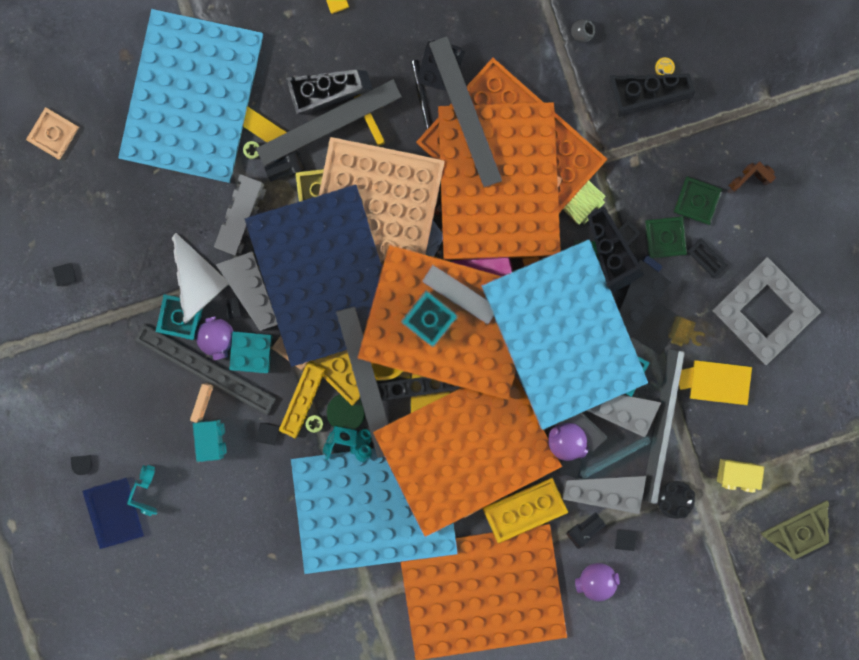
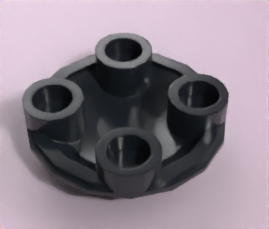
[658,481,695,519]

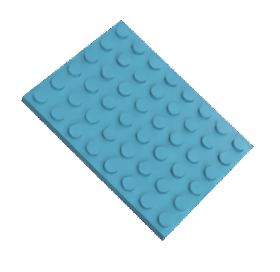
[118,9,264,183]
[482,240,648,430]
[291,448,457,574]

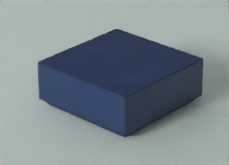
[642,256,663,272]

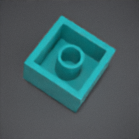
[400,291,457,347]
[156,294,204,340]
[229,332,273,373]
[193,419,227,462]

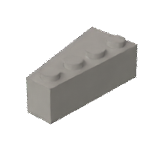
[214,174,267,256]
[216,252,278,331]
[586,395,661,437]
[562,474,646,514]

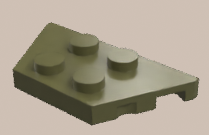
[760,500,829,560]

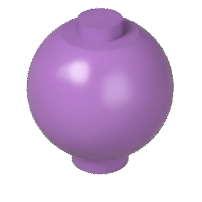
[196,316,234,360]
[549,422,589,461]
[575,563,620,602]

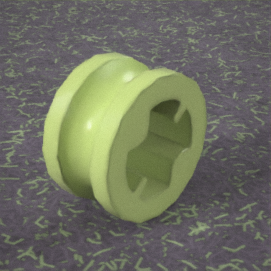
[243,141,259,159]
[306,415,323,433]

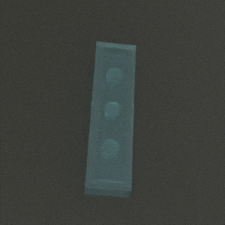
[579,435,651,479]

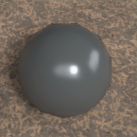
[571,19,595,43]

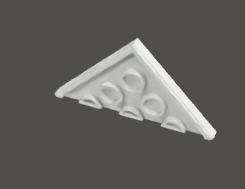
[172,233,229,323]

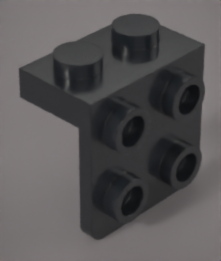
[417,40,465,91]

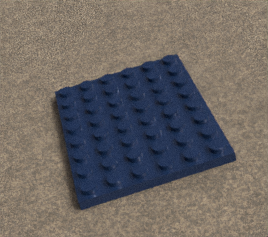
[245,184,382,367]

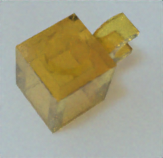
[668,316,705,347]

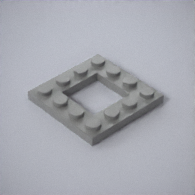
[712,257,821,365]

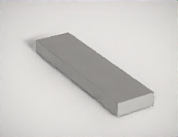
[422,265,494,324]

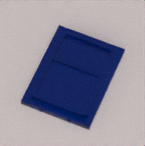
[82,477,144,549]

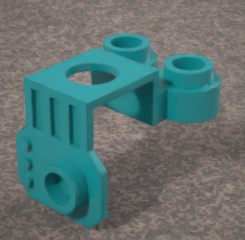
[323,426,372,462]
[127,464,157,516]

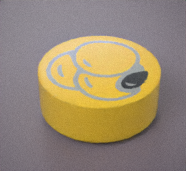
[655,57,675,75]

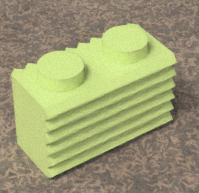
[562,181,606,225]

